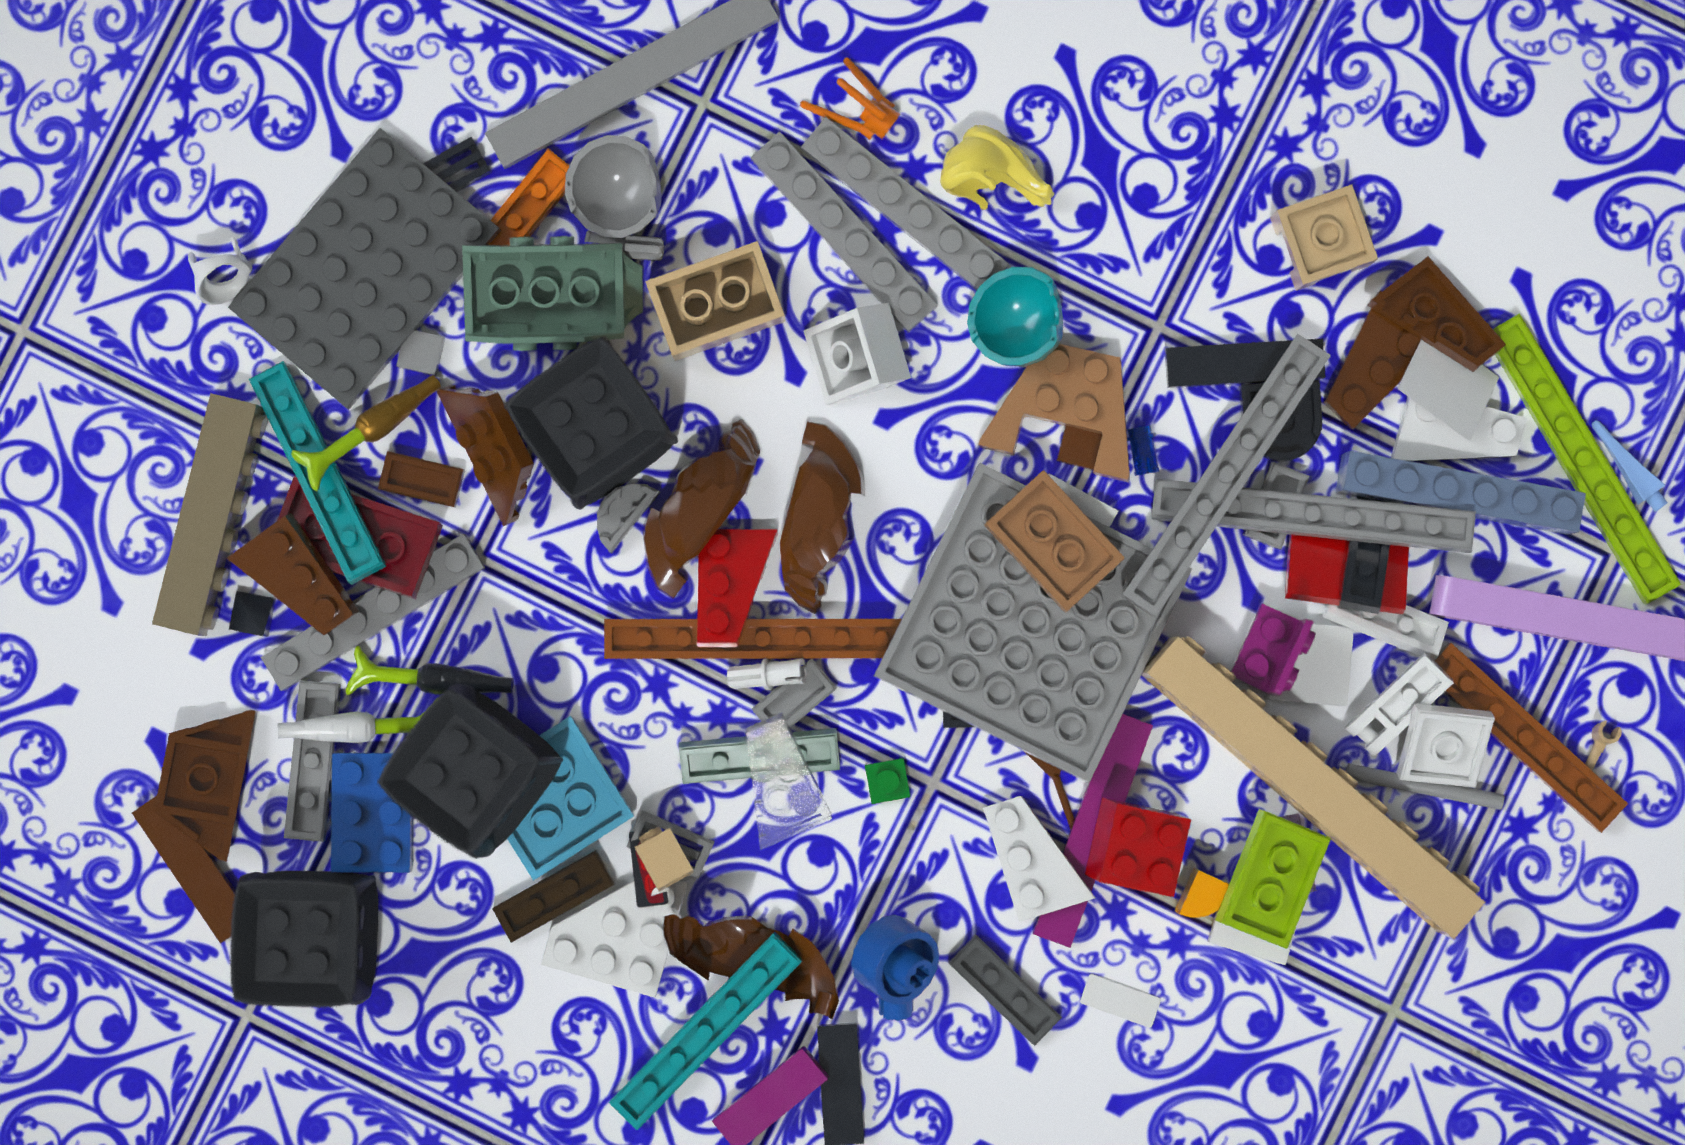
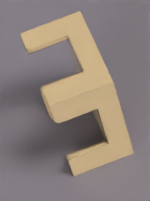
[1270,185,1378,291]

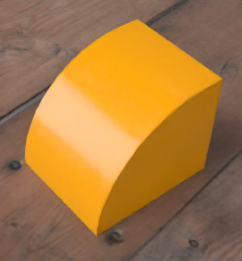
[1175,868,1229,918]

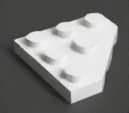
[541,880,689,998]

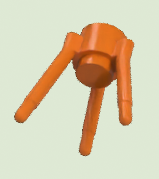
[800,57,900,140]

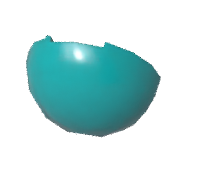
[967,267,1063,367]

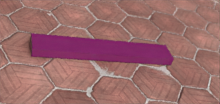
[1032,714,1153,948]

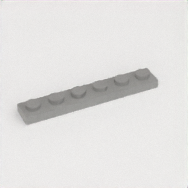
[801,117,1009,291]
[750,131,938,333]
[261,534,485,691]

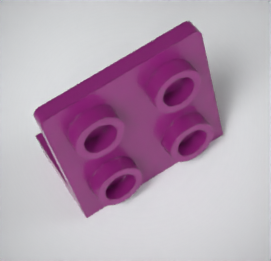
[1230,603,1316,696]

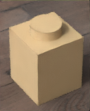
[635,826,694,892]

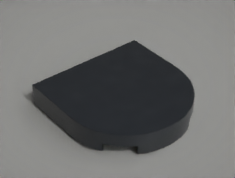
[1239,380,1322,462]

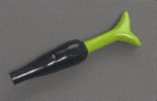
[345,646,514,695]

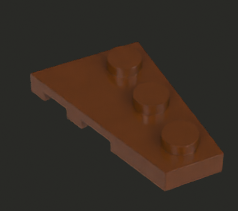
[1323,290,1421,430]
[227,513,359,635]

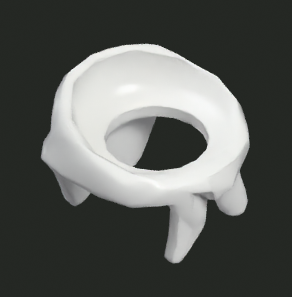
[188,237,252,305]

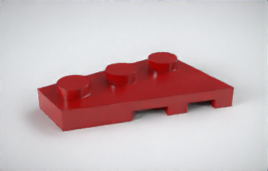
[697,529,778,647]

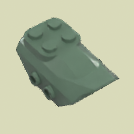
[462,236,643,351]

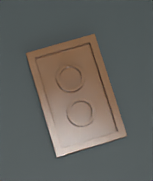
[984,470,1125,613]

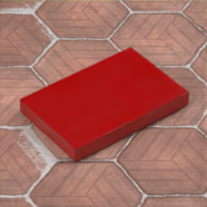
[1285,534,1409,615]

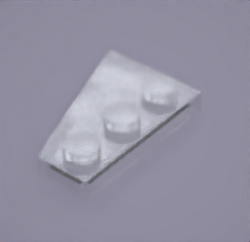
[746,712,832,850]

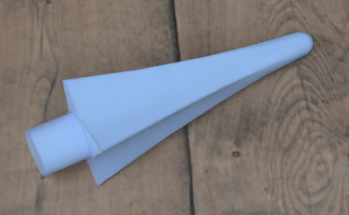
[1592,421,1668,512]

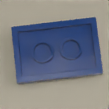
[331,753,413,873]

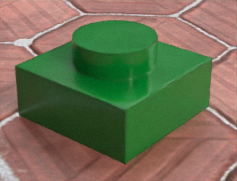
[865,758,910,804]

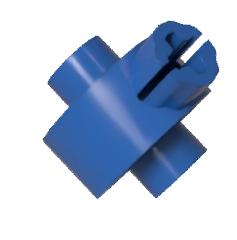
[851,915,940,1021]

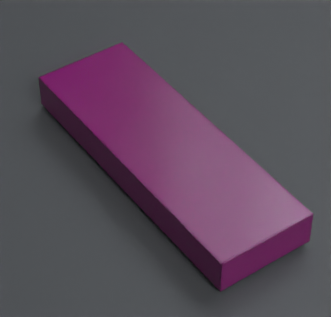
[712,1046,829,1145]

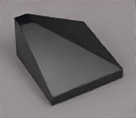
[229,591,276,637]

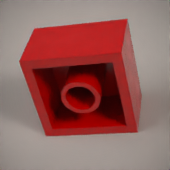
[1085,797,1192,897]

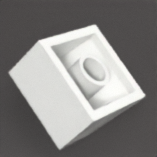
[804,303,911,405]

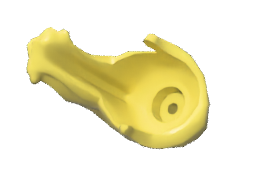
[940,125,1054,210]

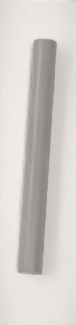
[1345,763,1504,810]

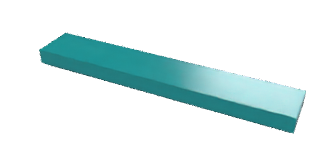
[249,361,387,585]
[609,932,803,1130]

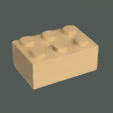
[645,241,786,361]

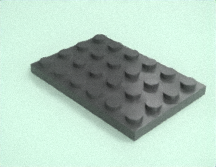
[228,128,501,410]

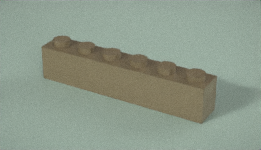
[152,393,267,636]

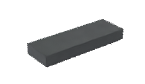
[948,934,1062,1046]

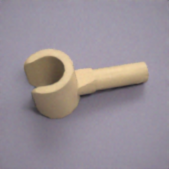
[1585,721,1622,771]

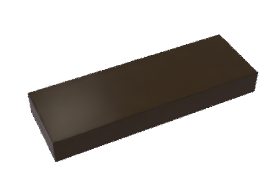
[492,849,616,943]

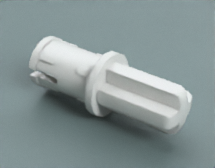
[727,658,807,690]

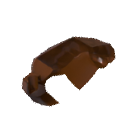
[643,419,760,599]
[780,421,865,614]
[663,914,839,1019]

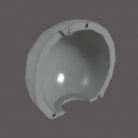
[565,135,661,238]

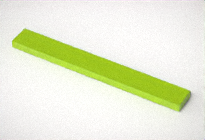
[1493,313,1681,605]

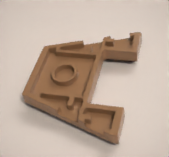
[978,344,1130,482]

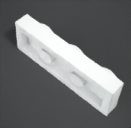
[1323,604,1449,660]

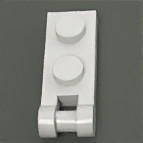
[1345,652,1454,756]

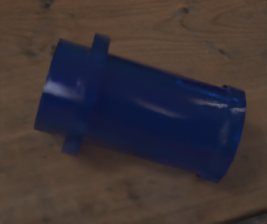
[1127,425,1160,476]

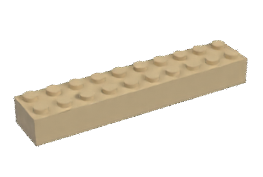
[1141,636,1486,939]

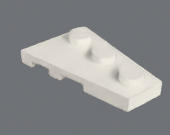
[1391,397,1527,461]
[983,796,1096,922]

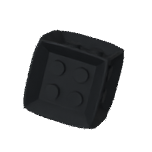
[504,336,678,510]
[378,684,563,859]
[230,871,378,1007]

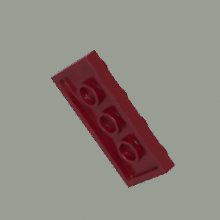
[277,476,443,600]

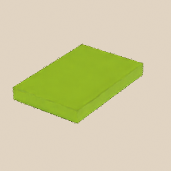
[1215,809,1331,949]

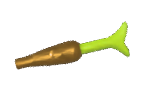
[291,375,441,491]

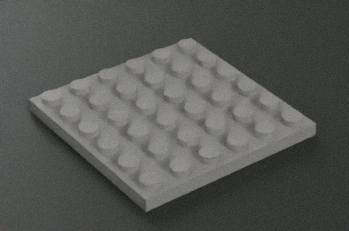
[874,463,1192,783]

